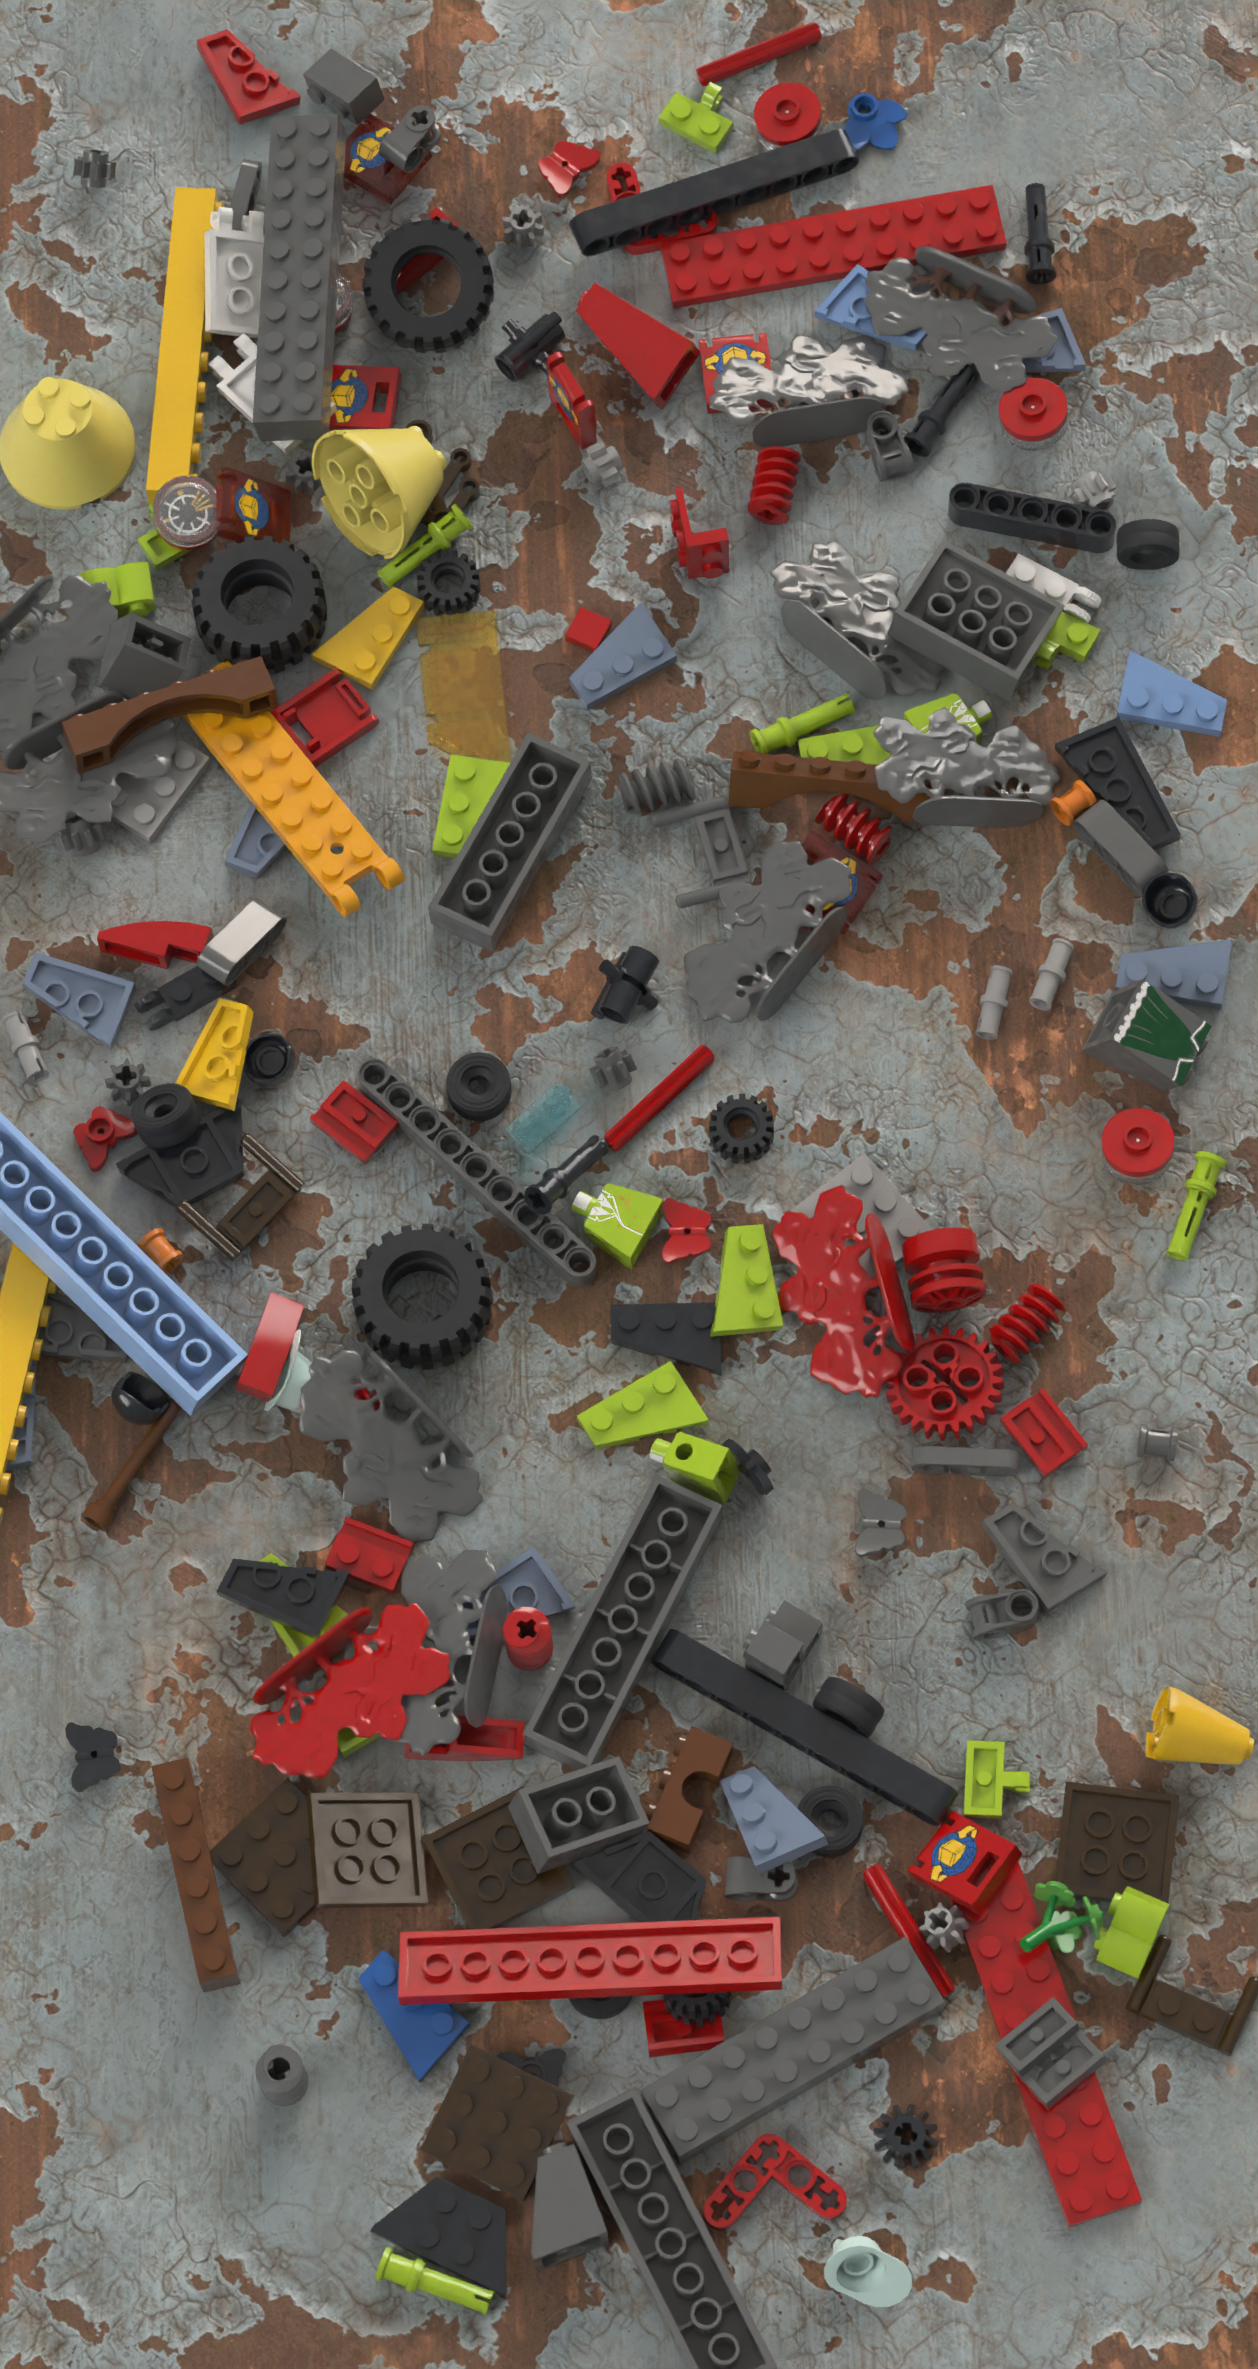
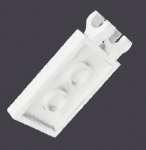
[205,207,264,338]
[208,333,337,455]

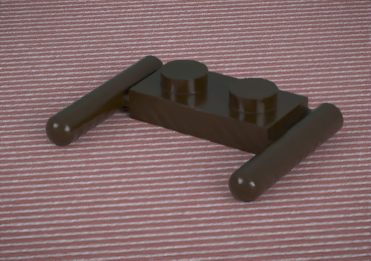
[176,1134,306,1261]
[1126,1934,1258,2056]

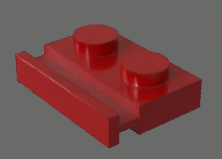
[310,1080,399,1165]
[1000,1388,1088,1479]
[325,1517,414,1595]
[642,1994,725,2058]

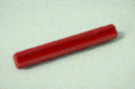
[696,22,821,86]
[604,1045,715,1152]
[863,1864,955,1999]

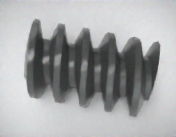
[618,758,696,814]
[255,2044,309,2106]

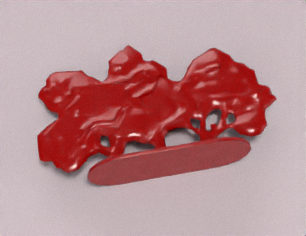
[772,1185,915,1398]
[250,1603,450,1778]

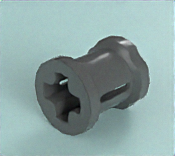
[1137,1424,1178,1461]

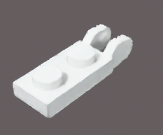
[1006,553,1102,623]

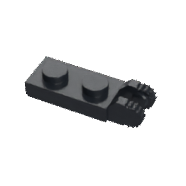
[134,966,238,1031]

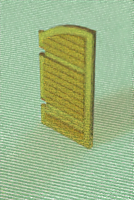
[416,610,511,763]

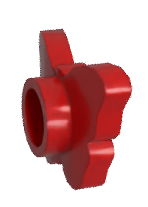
[538,140,600,198]
[73,1106,138,1172]
[662,1197,711,1265]

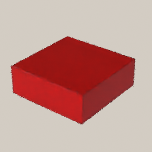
[565,607,612,652]

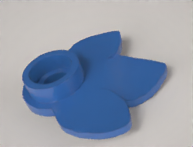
[844,93,907,151]

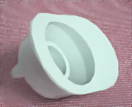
[264,1330,312,1413]
[824,2236,912,2307]

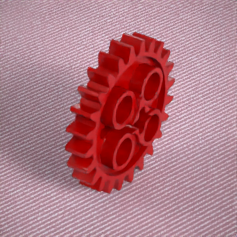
[885,1326,1005,1441]

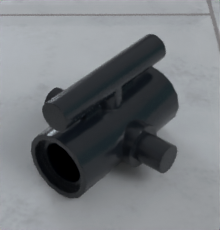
[494,311,566,382]
[590,946,659,1024]

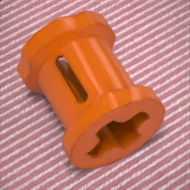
[1049,780,1097,826]
[137,1228,184,1274]

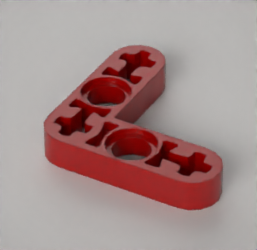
[606,163,718,255]
[703,2133,847,2231]

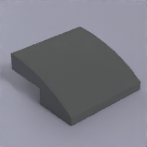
[995,1997,1106,2110]

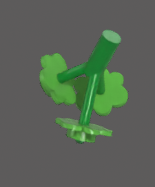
[1020,1881,1104,1953]

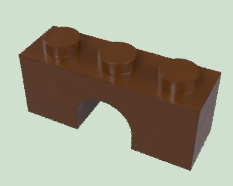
[646,1726,733,1853]

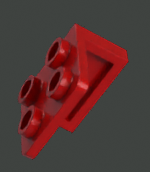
[669,487,729,579]

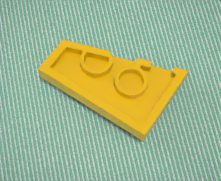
[311,586,424,690]
[175,998,254,1111]

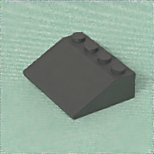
[887,539,1065,702]

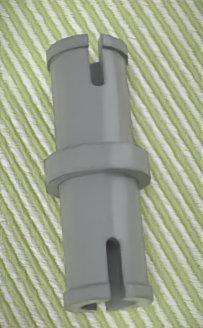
[1029,938,1074,1011]
[975,965,1013,1040]
[2,1011,49,1083]

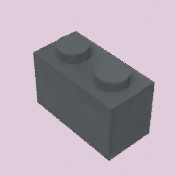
[303,49,385,125]

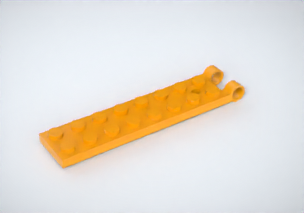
[182,660,405,918]

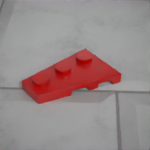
[197,29,301,125]

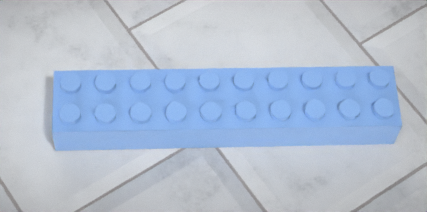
[0,1112,248,1416]

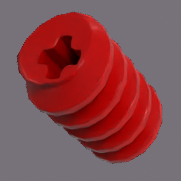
[747,446,801,525]
[815,793,893,866]
[988,1283,1067,1365]
[503,1607,553,1671]

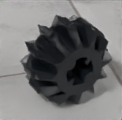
[873,2104,939,2171]

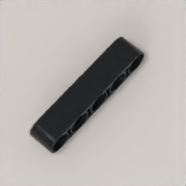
[948,483,1116,553]

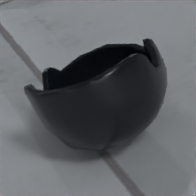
[1142,872,1198,929]
[243,1033,297,1087]
[111,1372,169,1426]

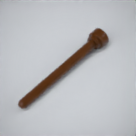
[81,1398,182,1532]

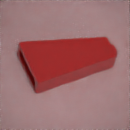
[576,282,700,409]

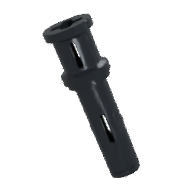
[1024,183,1056,284]
[903,364,978,457]
[524,1135,609,1215]

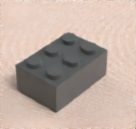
[508,1756,649,1874]

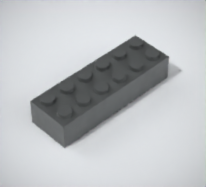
[428,733,592,953]

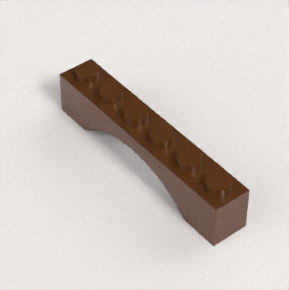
[61,656,277,774]
[728,750,940,826]
[151,1757,241,1993]

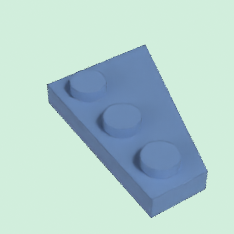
[814,264,927,351]
[1116,650,1227,737]

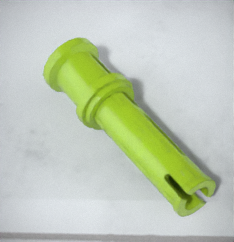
[376,504,474,589]
[749,693,855,754]
[1166,1151,1227,1261]
[375,2247,494,2315]

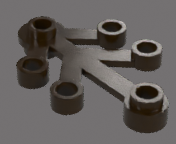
[406,420,480,540]

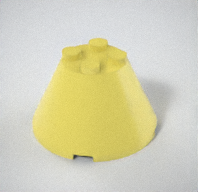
[0,377,136,510]
[312,426,447,559]

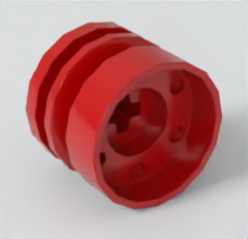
[901,1227,987,1313]

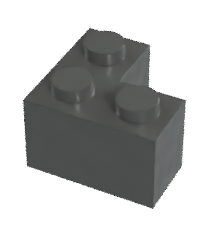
[743,1600,823,1691]

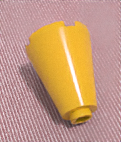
[1145,1686,1254,1765]

